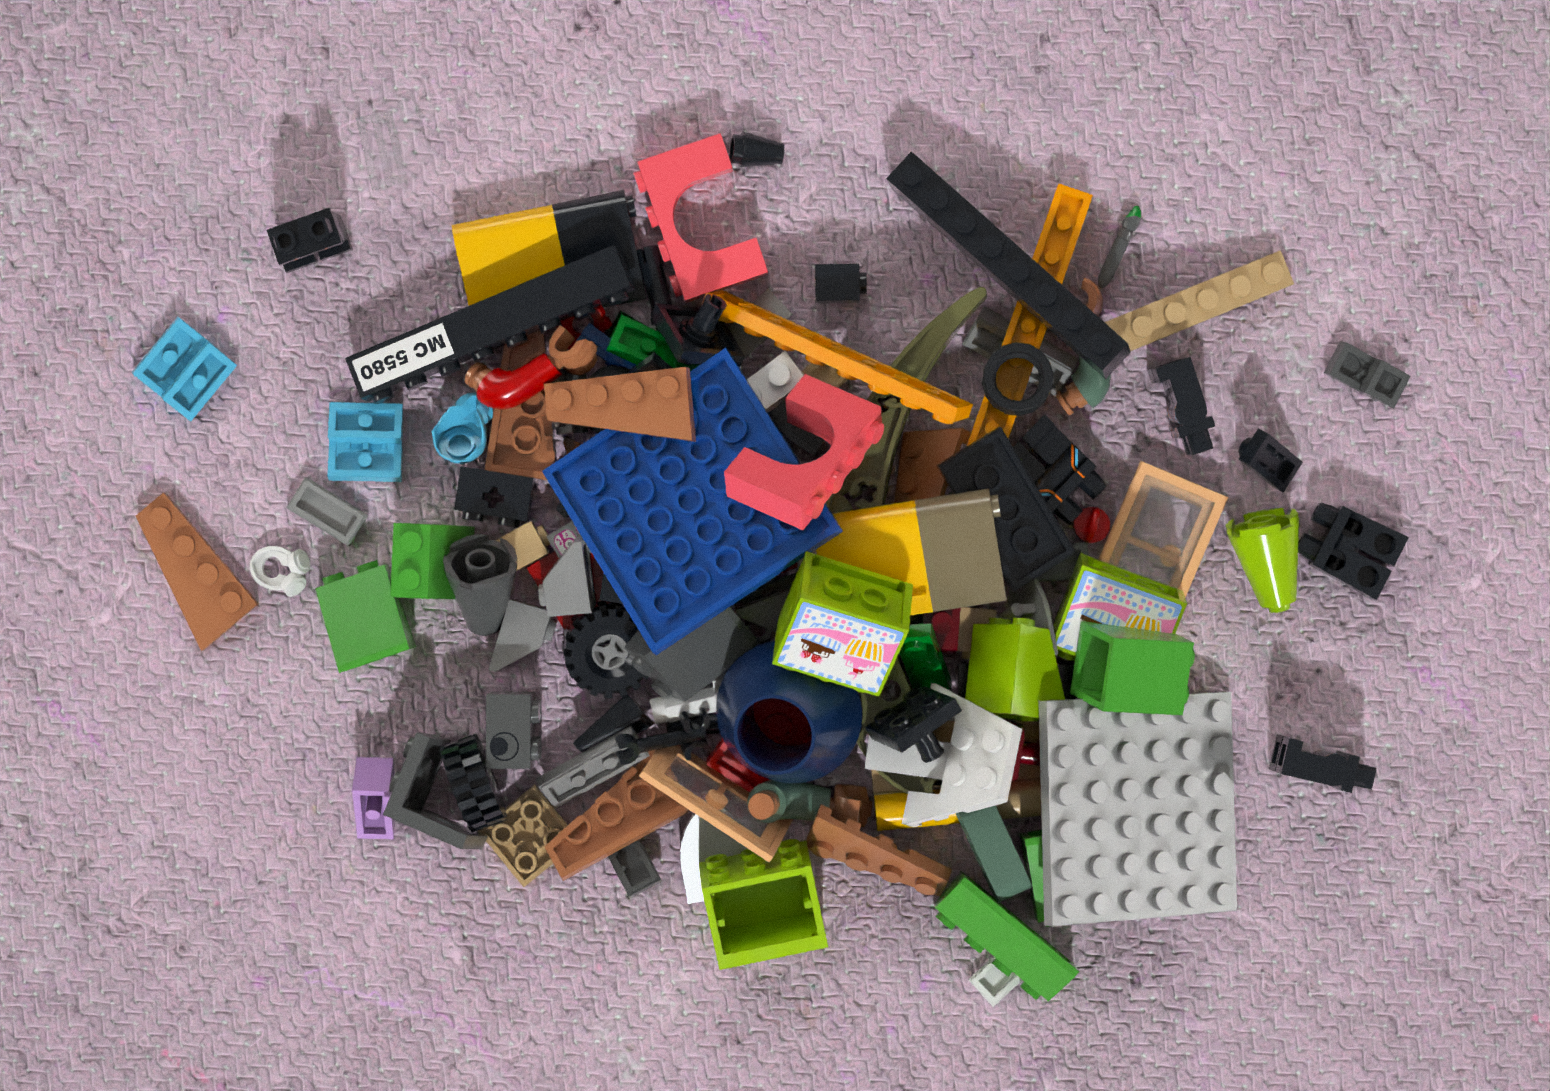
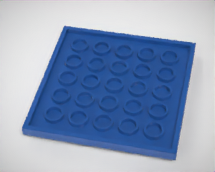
[542,348,843,655]

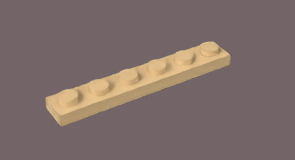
[1105,250,1294,351]

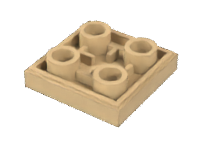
[478,784,568,887]

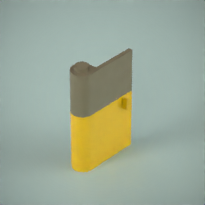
[816,488,1007,616]

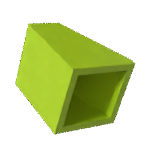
[965,618,1065,722]

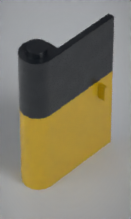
[452,190,646,308]

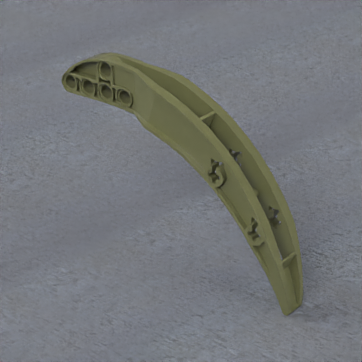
[826,287,987,794]

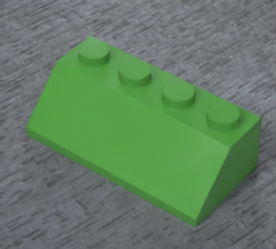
[934,871,1079,1001]

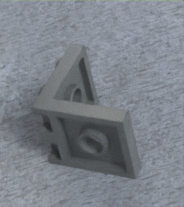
[383,732,488,850]

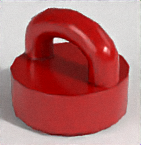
[1073,507,1110,543]

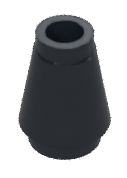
[729,131,784,168]

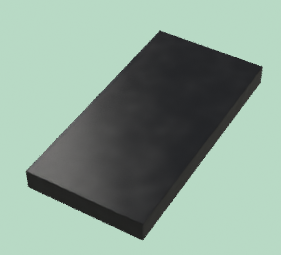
[936,427,1076,592]

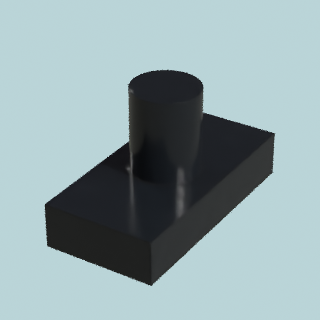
[1238,428,1303,493]

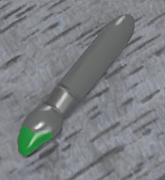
[1098,205,1141,288]

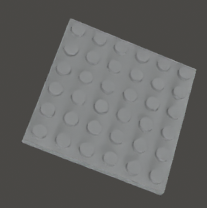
[1038,691,1237,927]

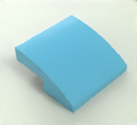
[132,316,237,422]
[327,402,403,482]

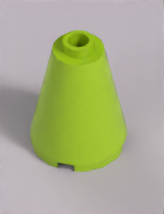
[1225,508,1299,613]

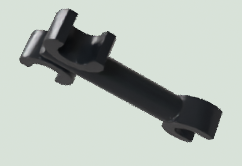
[615,707,711,765]

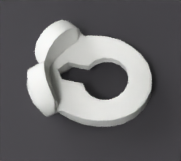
[250,546,310,597]

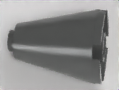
[443,534,518,636]

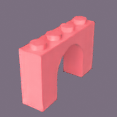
[633,133,768,303]
[724,374,884,530]

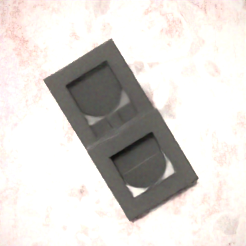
[1324,341,1411,408]

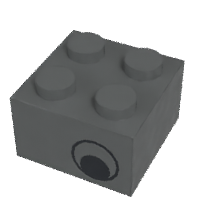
[486,692,542,769]

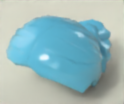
[432,393,493,464]

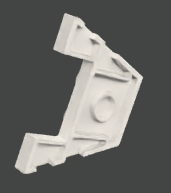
[902,683,1022,827]

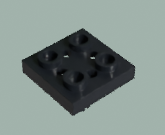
[650,294,745,368]
[865,686,962,763]

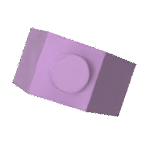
[352,757,395,839]

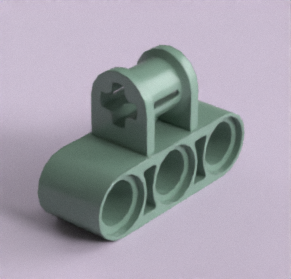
[956,805,1032,903]

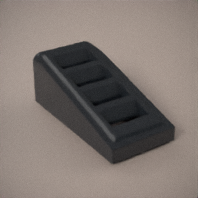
[573,695,654,752]

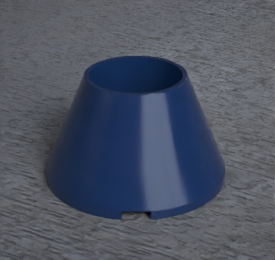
[716,640,863,783]

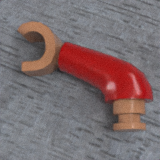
[465,325,598,410]

